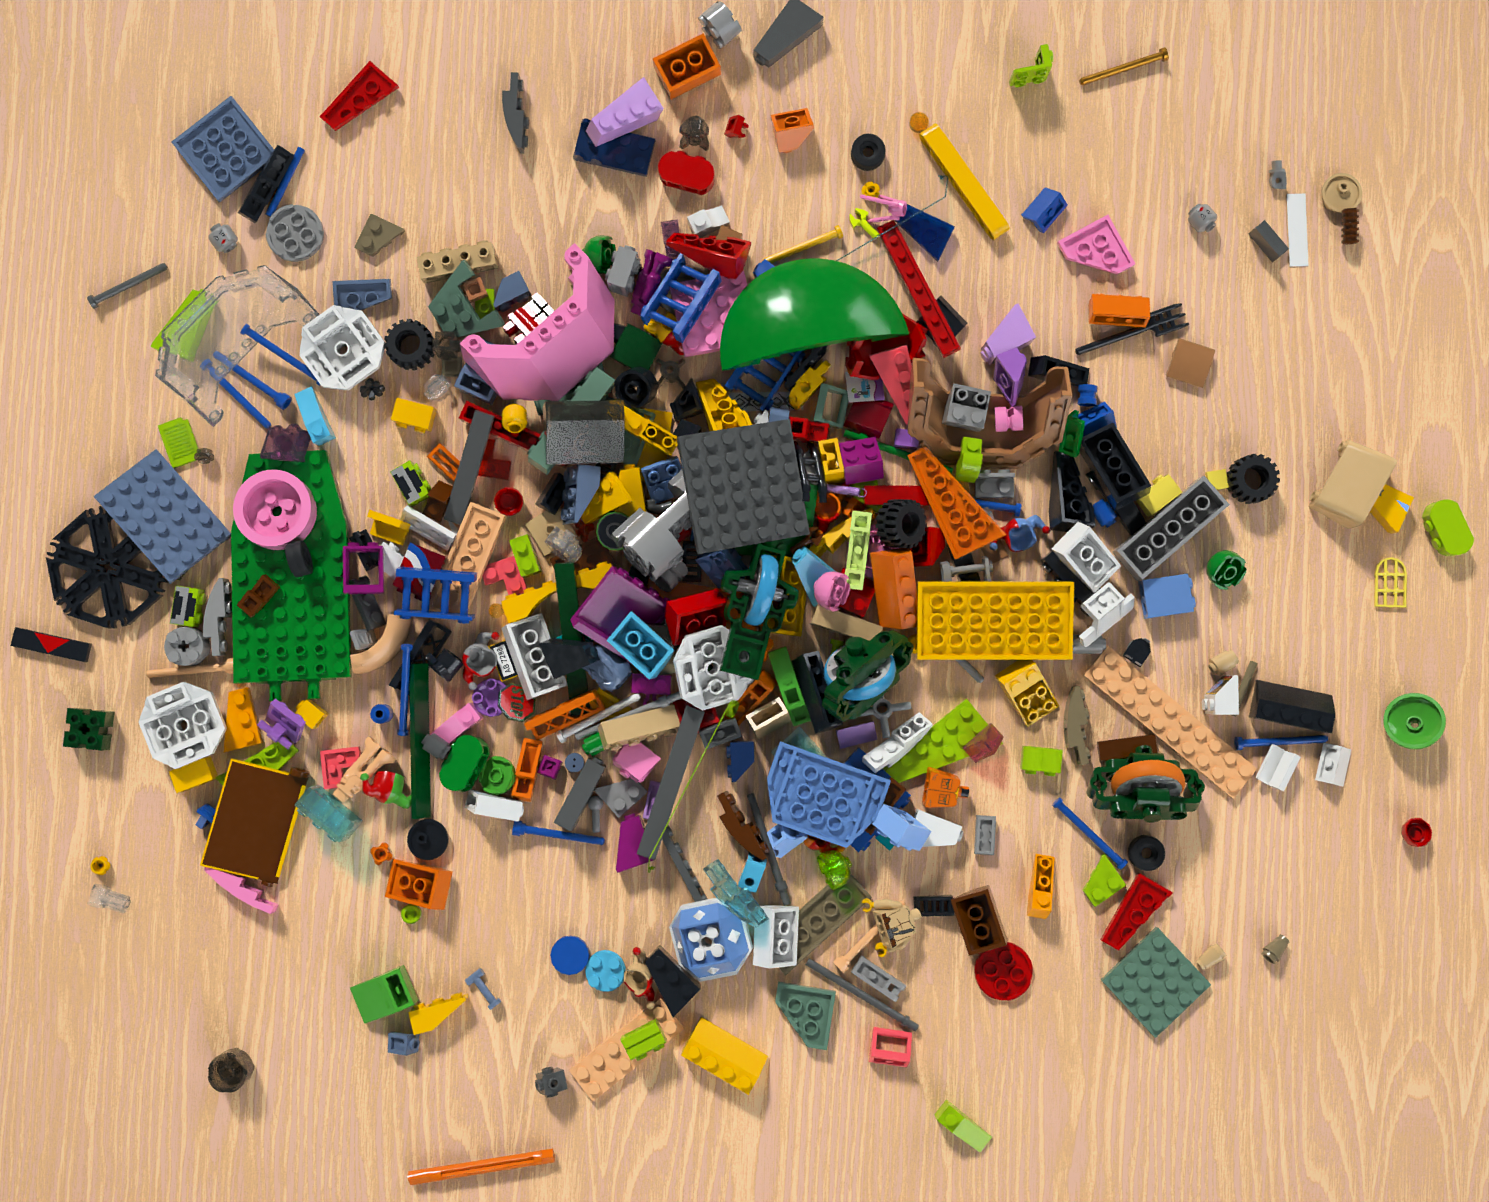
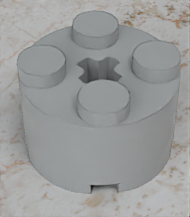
[698,1,742,49]
[164,627,210,666]

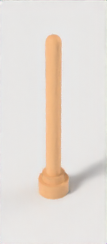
[146,658,233,678]
[833,900,905,973]

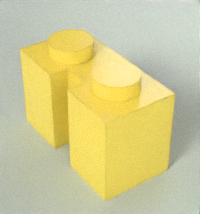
[1136,474,1182,517]

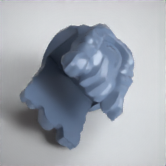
[583,644,632,692]

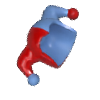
[989,515,1050,552]

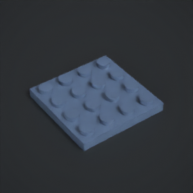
[172,96,274,202]

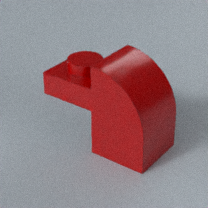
[789,417,830,443]

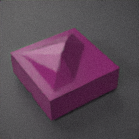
[537,755,563,780]

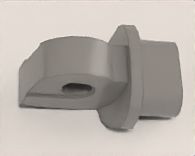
[1269,160,1287,189]

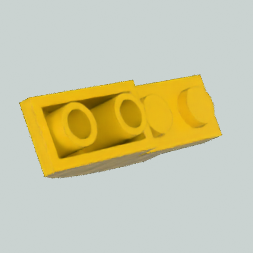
[605,400,678,456]

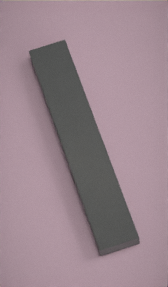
[444,410,495,525]

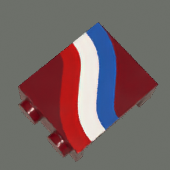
[393,542,447,601]

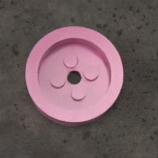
[233,470,317,550]

